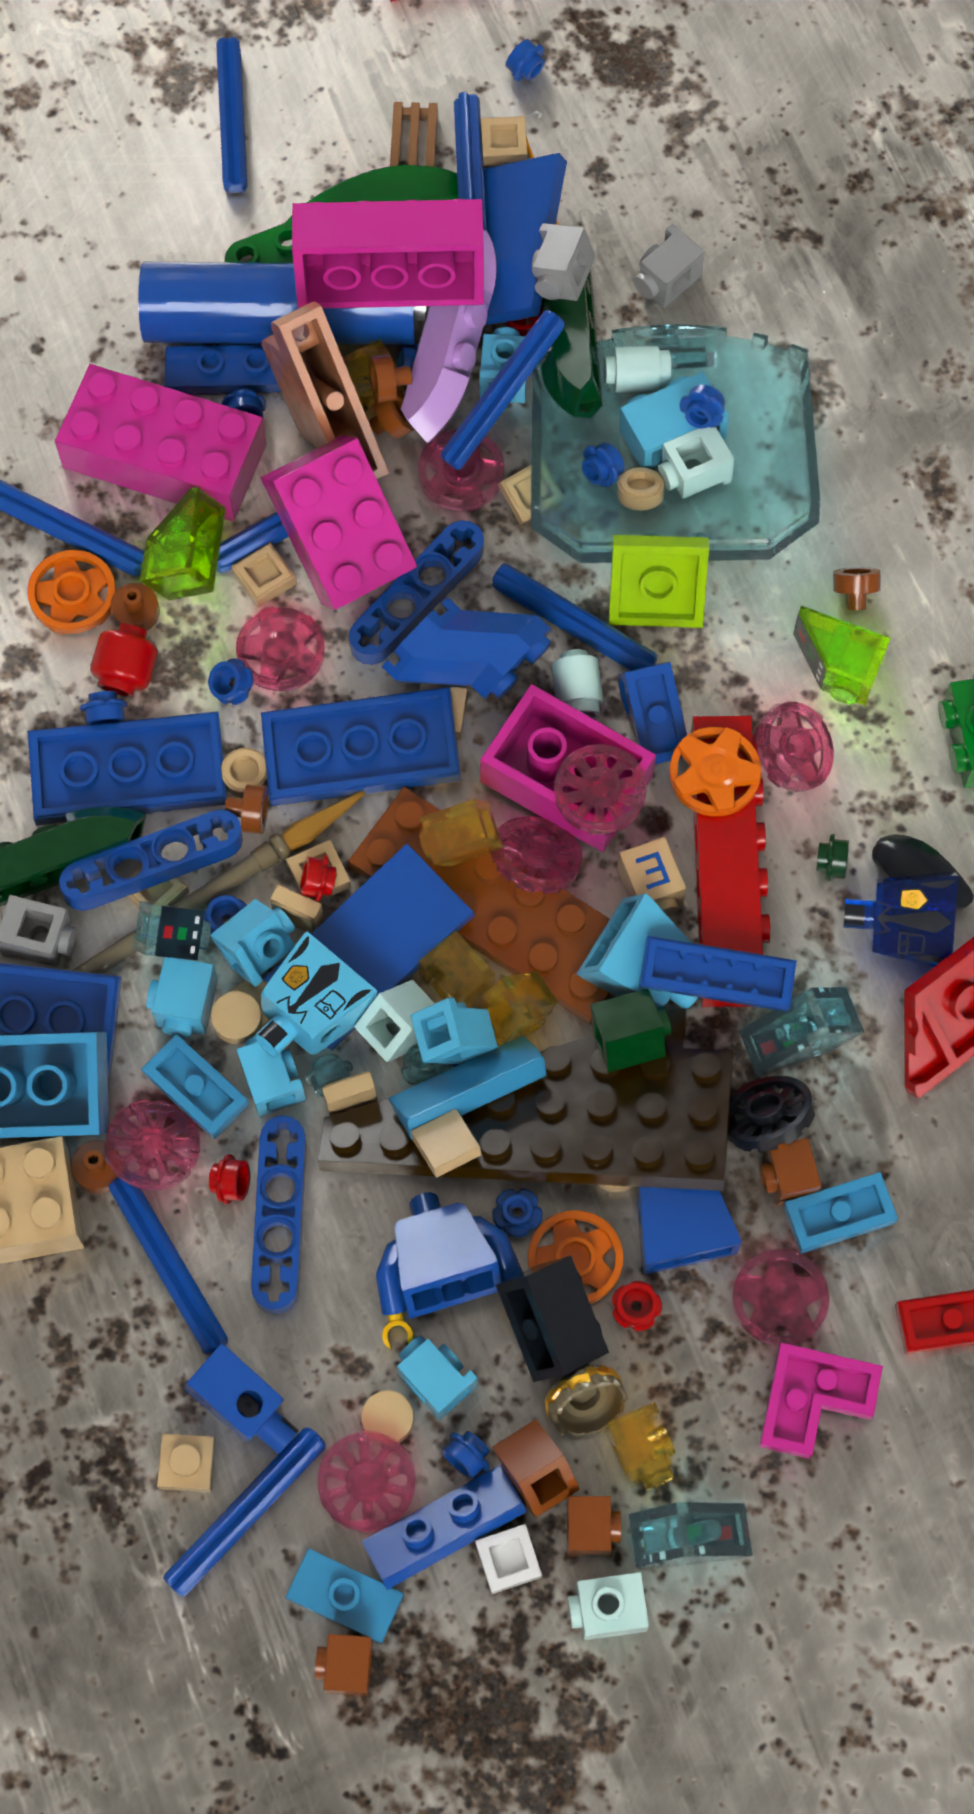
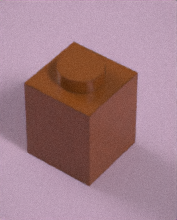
[492,1419,580,1518]

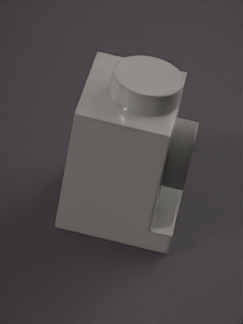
[532,223,595,301]
[633,224,705,309]
[0,895,77,966]

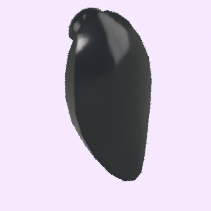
[872,834,974,912]

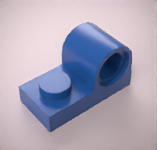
[618,662,687,765]

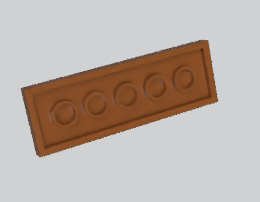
[348,787,611,1024]

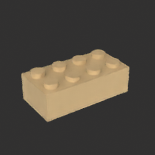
[0,1136,85,1264]

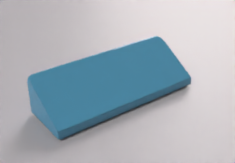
[389,1035,547,1139]

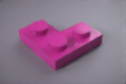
[759,1343,883,1459]

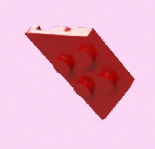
[904,937,974,1099]

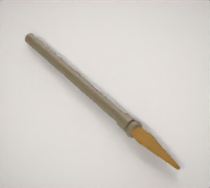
[72,790,365,974]

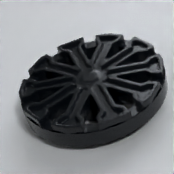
[728,1076,815,1152]

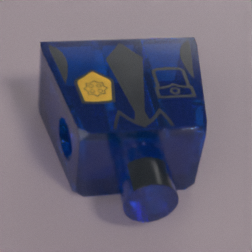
[843,872,959,967]

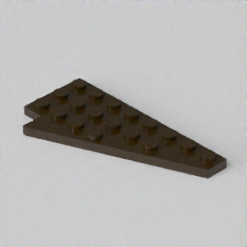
[317,1009,733,1191]

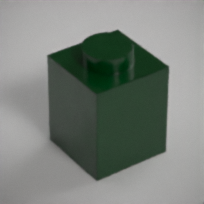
[590,988,671,1073]

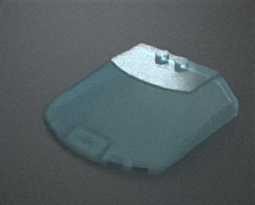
[531,324,820,563]

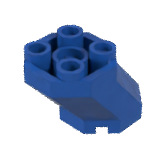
[382,597,551,700]

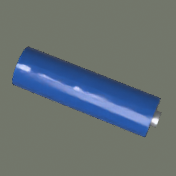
[138,261,427,346]

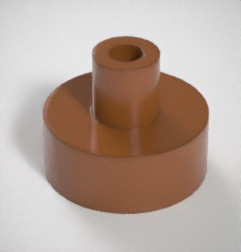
[369,354,412,403]
[369,390,415,439]
[833,567,880,610]
[111,583,160,631]
[224,784,268,834]
[71,1140,124,1194]

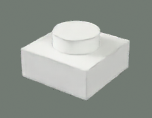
[475,1524,542,1594]

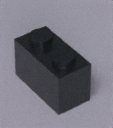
[495,1255,609,1382]

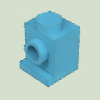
[480,327,527,403]
[210,899,295,987]
[410,998,498,1064]
[236,1036,306,1117]
[397,1335,478,1421]

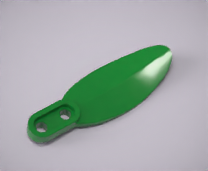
[224,165,458,263]

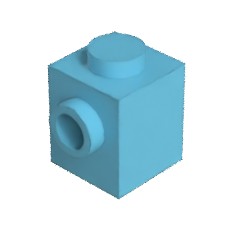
[146,957,218,1038]

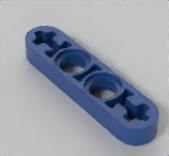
[349,520,484,665]
[59,810,243,911]
[251,1115,307,1315]

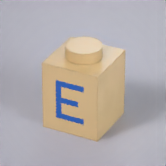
[617,837,687,917]

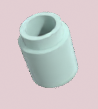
[604,346,671,393]
[551,649,604,720]

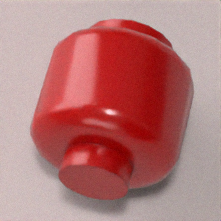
[90,623,158,697]

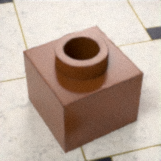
[759,1138,822,1207]
[567,1496,621,1557]
[315,1634,373,1697]

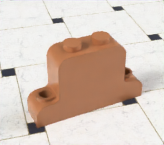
[261,301,389,479]

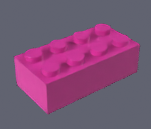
[292,199,484,309]
[55,364,267,522]

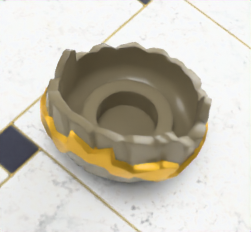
[545,1364,628,1437]

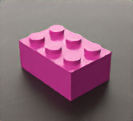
[261,435,417,610]
[480,684,656,853]

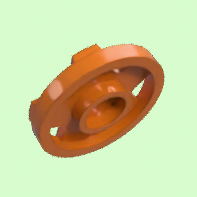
[27,550,117,635]
[669,727,761,816]
[528,1210,623,1304]

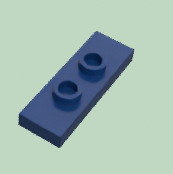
[165,345,281,394]
[639,936,797,1012]
[361,1465,527,1590]

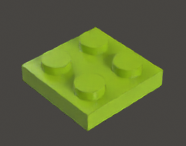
[609,535,709,628]

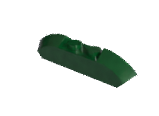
[541,269,603,418]
[0,807,146,907]

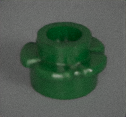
[816,834,849,882]

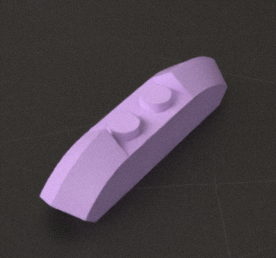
[401,230,496,443]

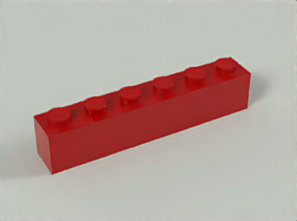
[690,716,771,1007]

